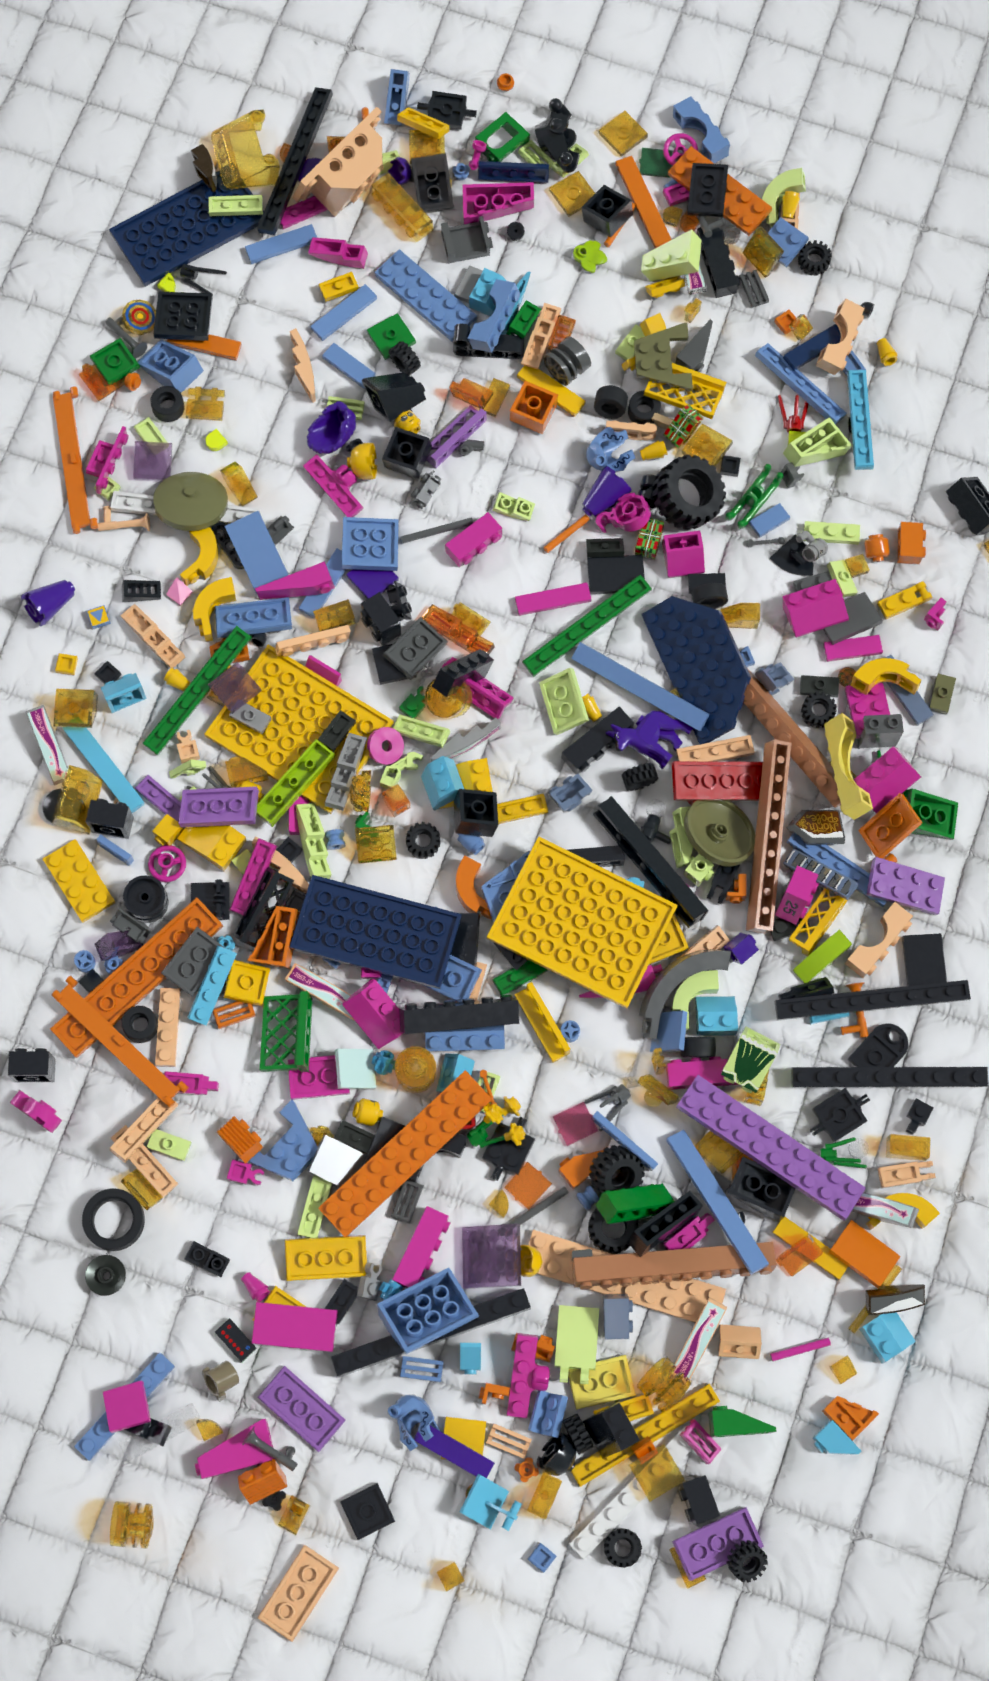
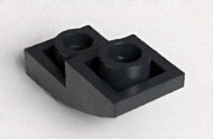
[184,1241,230,1277]

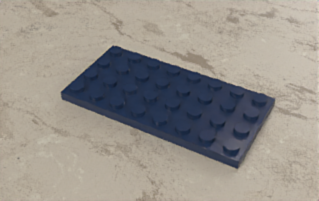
[109,164,264,287]
[290,875,462,989]

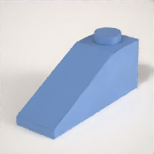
[384,69,410,126]

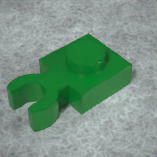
[399,686,431,719]

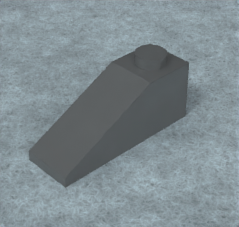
[675,319,713,372]

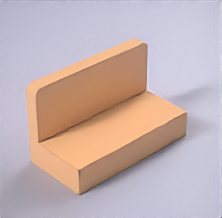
[718,1325,762,1359]

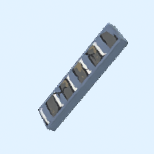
[783,848,858,900]

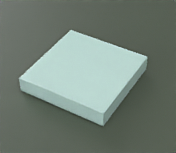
[335,1049,376,1089]

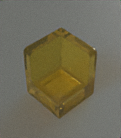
[437,1562,465,1592]

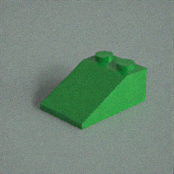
[902,789,958,840]
[708,1406,777,1438]

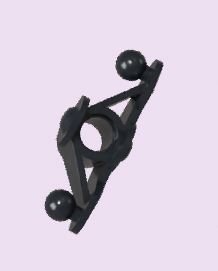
[535,98,580,173]

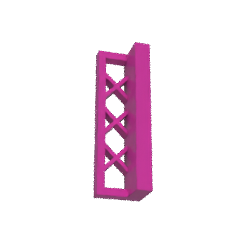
[442,657,514,719]

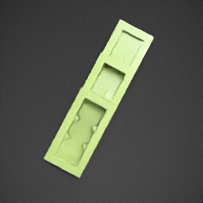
[296,803,332,879]

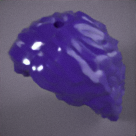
[307,401,356,455]

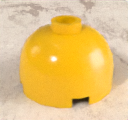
[347,443,377,480]

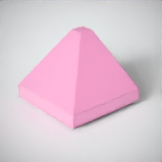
[166,577,193,606]

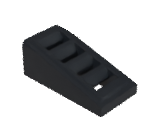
[122,580,161,602]

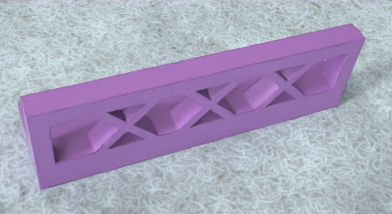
[427,405,487,468]

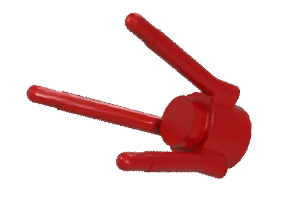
[778,395,809,433]

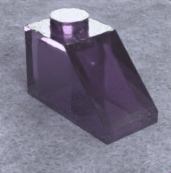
[94,930,143,961]

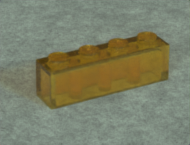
[372,173,433,242]

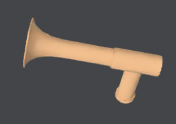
[98,506,151,531]

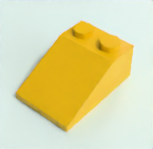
[439,758,493,809]
[177,825,247,872]

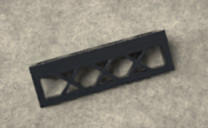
[568,845,625,867]
[233,867,294,947]

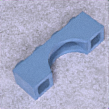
[673,96,730,163]
[468,279,520,353]
[425,1025,505,1051]

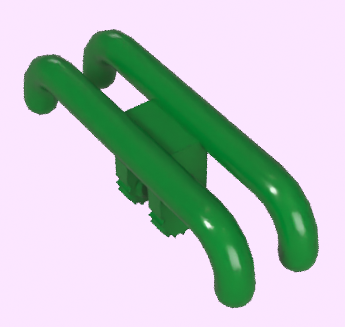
[725,464,783,529]

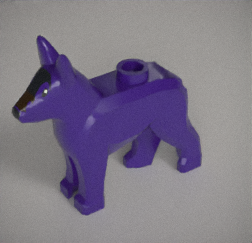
[606,711,693,769]

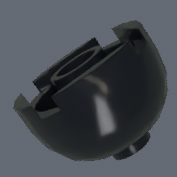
[536,1433,576,1476]

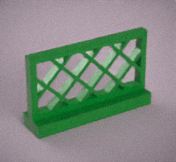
[259,991,313,1072]

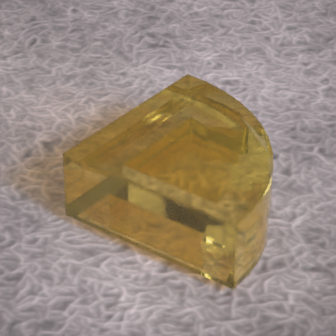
[489,1189,509,1218]
[196,1419,223,1441]

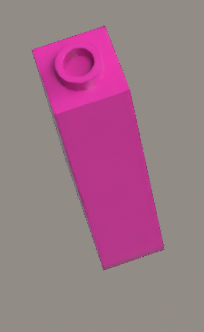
[195,1418,276,1479]

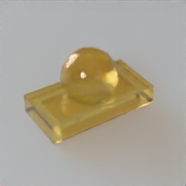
[638,1074,679,1107]

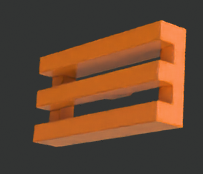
[213,1001,256,1029]

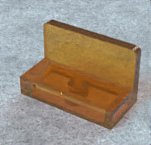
[449,378,494,409]
[776,1233,823,1276]

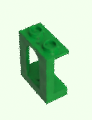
[475,112,530,162]

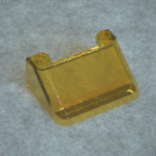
[211,109,280,189]

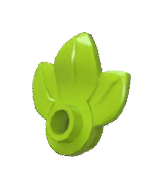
[573,240,607,273]

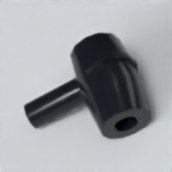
[641,814,671,845]

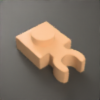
[177,730,200,764]

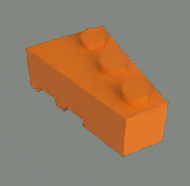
[247,906,300,969]

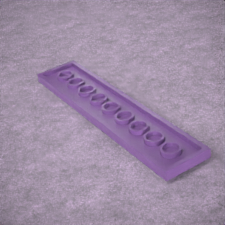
[676,1075,866,1221]

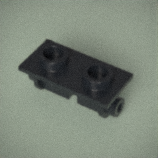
[387,581,412,621]

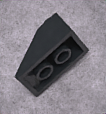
[411,152,454,213]
[728,1157,796,1222]

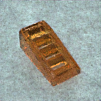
[547,315,576,350]

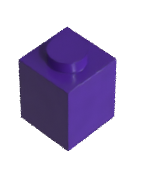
[723,932,759,965]

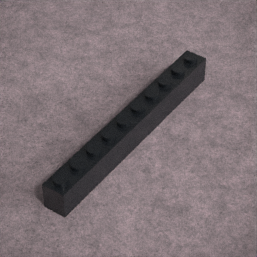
[331,1288,531,1378]

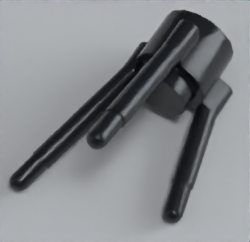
[180,264,227,296]

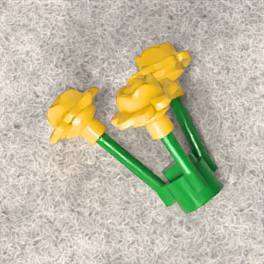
[467,1096,525,1148]

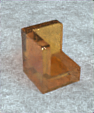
[382,784,410,817]

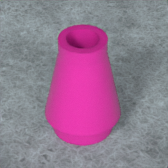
[241,1272,270,1302]

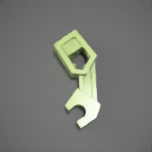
[380,752,423,791]

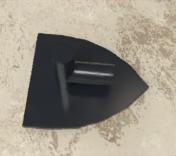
[770,534,814,576]

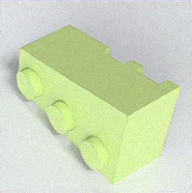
[641,229,702,281]
[783,417,852,467]

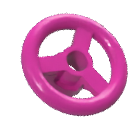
[663,133,698,166]
[148,845,186,882]

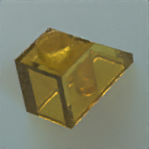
[219,462,258,507]
[720,603,760,629]
[225,757,269,788]
[526,1472,562,1520]

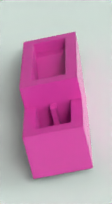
[308,237,368,269]

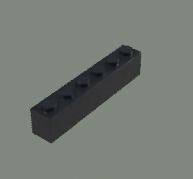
[399,995,520,1034]

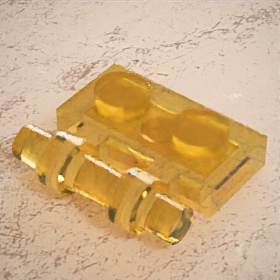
[186,386,225,421]

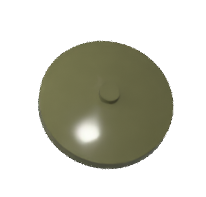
[153,472,228,531]
[684,801,755,866]

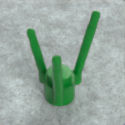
[820,1137,867,1169]

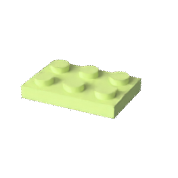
[539,668,589,735]

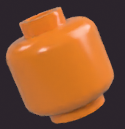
[864,534,889,562]

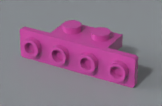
[86,426,129,494]

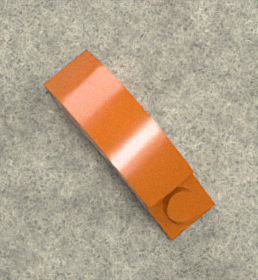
[456,855,492,919]

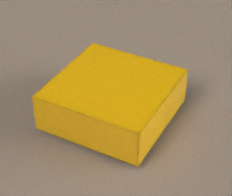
[55,653,78,676]

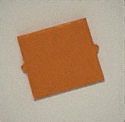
[504,1162,552,1210]

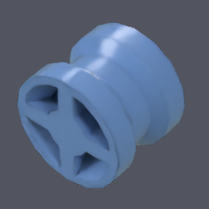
[325,829,346,850]
[74,950,96,973]
[560,1020,580,1043]
[576,1185,600,1211]

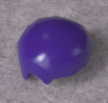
[388,157,412,186]

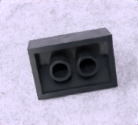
[945,477,989,535]

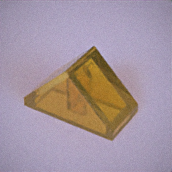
[278,1495,312,1535]

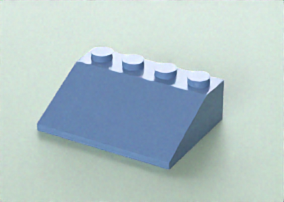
[377,1268,479,1354]

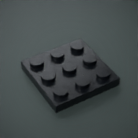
[153,291,213,341]

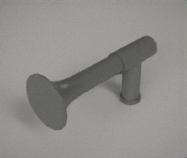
[687,205,726,238]
[105,312,147,358]
[242,1427,298,1471]

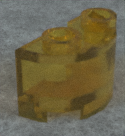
[350,770,371,812]

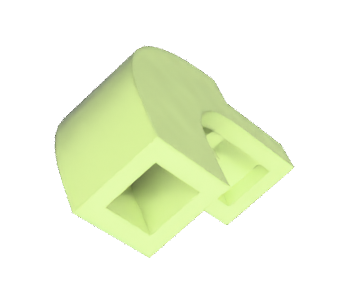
[762,168,806,228]
[671,970,719,1032]

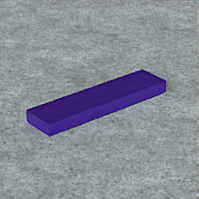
[414,1425,495,1478]

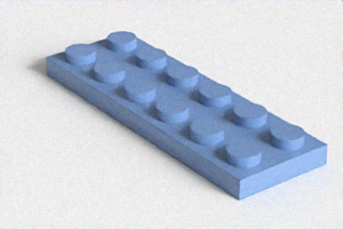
[375,249,477,342]

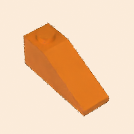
[558,1150,604,1190]

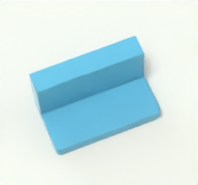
[436,1053,475,1093]

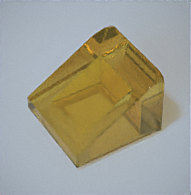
[829,1355,857,1384]

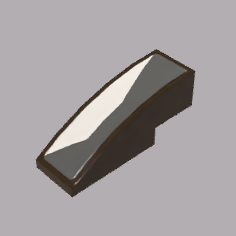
[191,144,217,192]
[865,1284,925,1315]

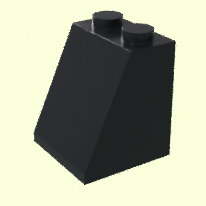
[361,372,426,422]
[583,1401,640,1459]

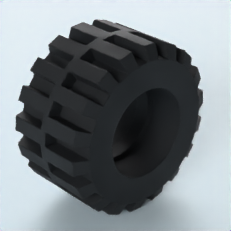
[589,1145,645,1193]
[588,1208,639,1254]

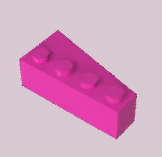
[462,182,534,224]

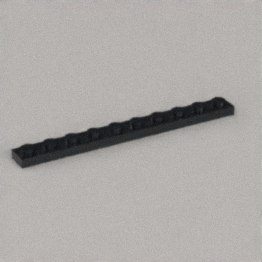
[257,87,333,235]
[774,980,971,1021]
[791,1067,988,1087]

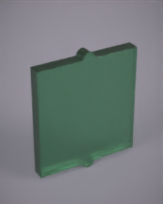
[639,148,673,178]

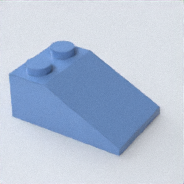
[138,339,204,393]

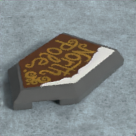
[786,810,845,845]

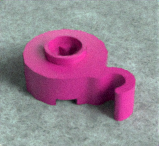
[596,492,651,533]
[10,1090,62,1133]

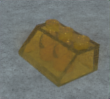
[52,765,103,835]

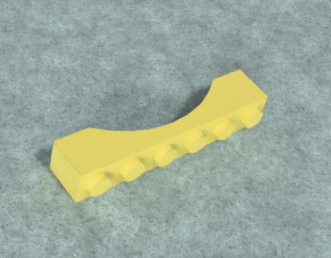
[824,713,873,820]

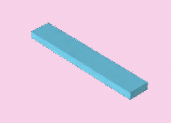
[847,370,874,470]
[62,717,145,813]

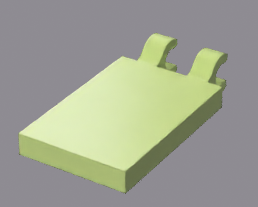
[555,1305,599,1384]

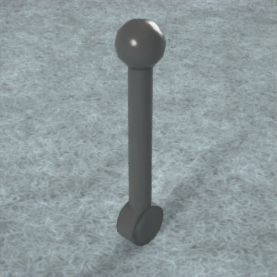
[746,537,785,548]

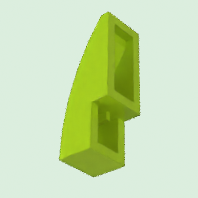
[793,929,852,983]

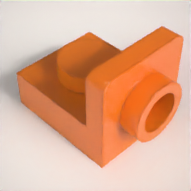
[726,874,747,904]
[479,1383,510,1405]

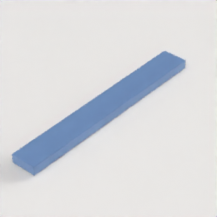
[571,642,710,731]
[666,1130,769,1275]

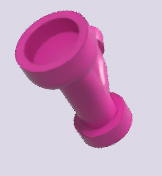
[469,140,487,170]

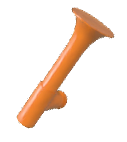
[840,982,869,1038]

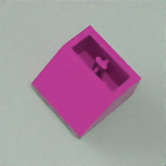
[662,531,705,578]

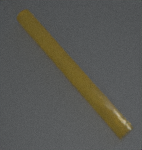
[848,1265,902,1334]

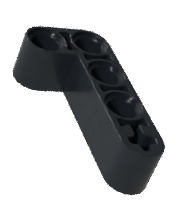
[453,323,524,359]

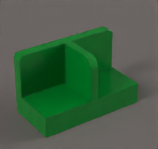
[506,300,541,339]

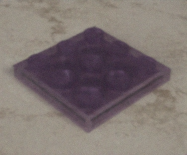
[462,1223,521,1289]

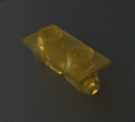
[450,602,491,637]

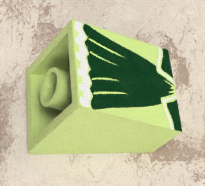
[721,1026,781,1093]

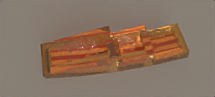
[421,604,495,654]

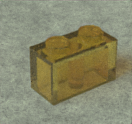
[886,1134,930,1161]

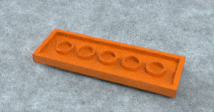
[668,146,772,236]

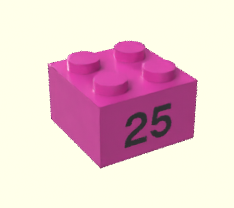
[775,865,819,924]

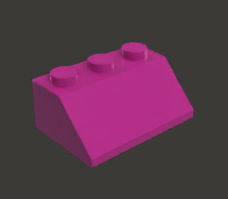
[782,579,849,638]
[854,746,921,814]
[342,979,403,1049]

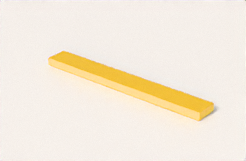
[571,1383,720,1487]

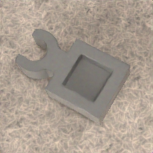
[357,1263,382,1301]

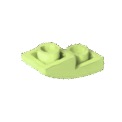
[492,492,535,521]

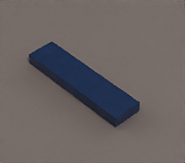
[478,161,549,183]
[783,324,841,371]

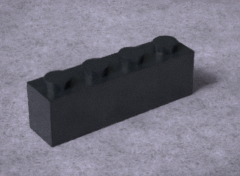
[696,227,740,298]
[561,706,634,774]
[627,1191,703,1257]

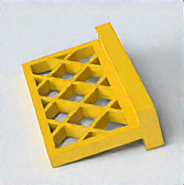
[644,363,727,419]

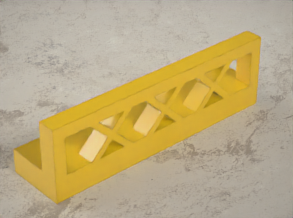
[789,888,849,957]
[514,982,571,1063]

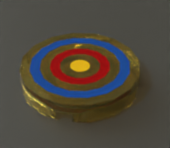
[121,299,156,335]

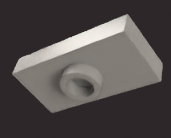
[229,699,272,734]

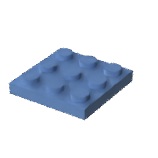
[342,517,399,571]

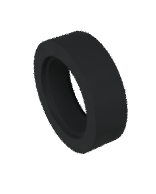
[82,1188,145,1251]

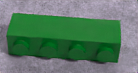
[596,1184,675,1224]

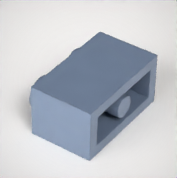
[603,1294,633,1339]

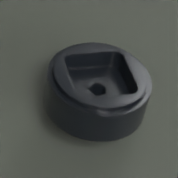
[507,222,525,241]

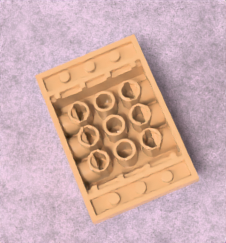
[292,107,384,217]

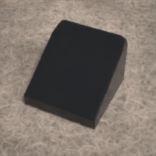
[78,969,104,993]

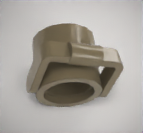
[202,1361,239,1402]

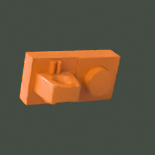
[511,1333,555,1363]

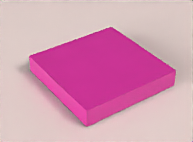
[103,1380,151,1433]

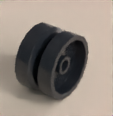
[123,875,169,923]

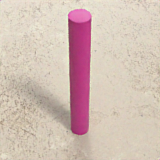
[770,1337,831,1362]

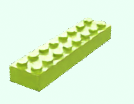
[256,739,335,827]

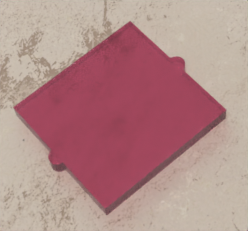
[553,1102,598,1146]

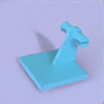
[460,1474,522,1531]

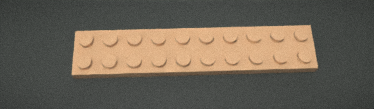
[529,1230,726,1323]

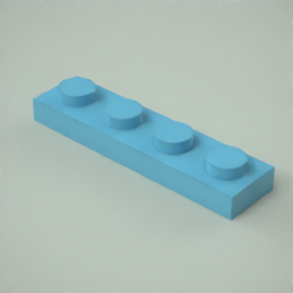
[187,945,237,1026]

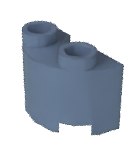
[755,662,794,695]
[548,774,593,813]

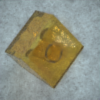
[53,689,98,728]

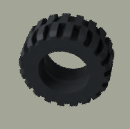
[652,455,726,530]

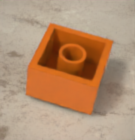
[510,381,558,434]

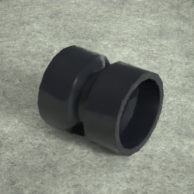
[638,475,658,509]

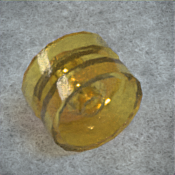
[425,679,472,718]

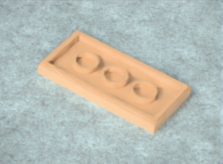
[258,1545,339,1642]

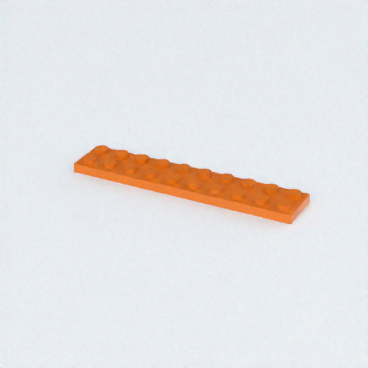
[50,898,223,1058]
[318,1070,493,1237]

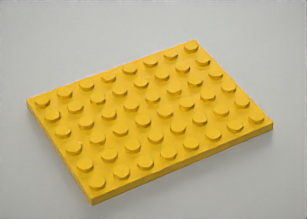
[204,644,394,814]
[486,836,678,1009]

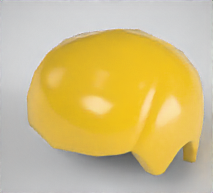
[515,1245,543,1277]

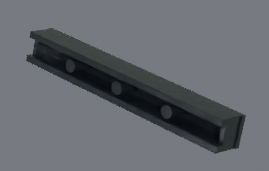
[593,796,709,928]

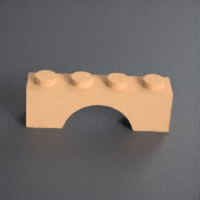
[816,299,864,375]
[845,902,913,978]

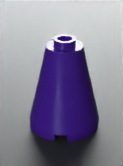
[582,465,632,517]
[21,580,75,626]

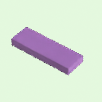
[135,775,181,822]

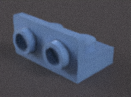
[528,1391,568,1438]

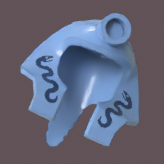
[586,427,635,471]
[388,1394,440,1451]

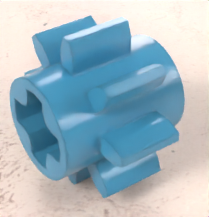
[371,1050,397,1075]
[378,1279,403,1300]

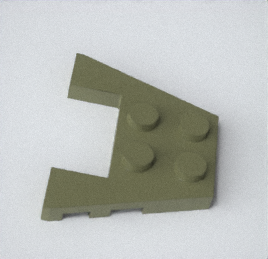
[634,322,693,392]

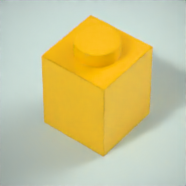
[152,814,184,846]

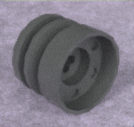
[543,336,591,386]

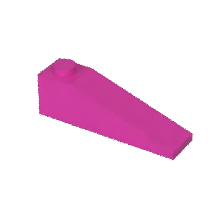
[255,561,335,600]

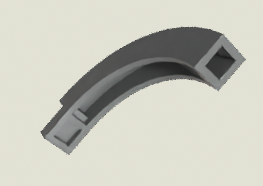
[639,949,731,1039]

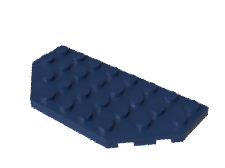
[641,596,751,745]

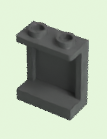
[441,216,493,264]
[857,714,904,749]

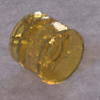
[395,1046,436,1093]
[637,1356,692,1412]
[110,1501,154,1549]

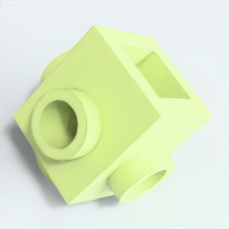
[683,854,714,887]

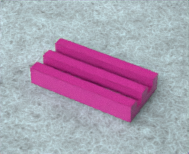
[680,1419,721,1464]

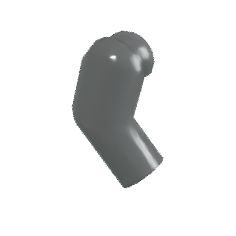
[459,440,484,456]

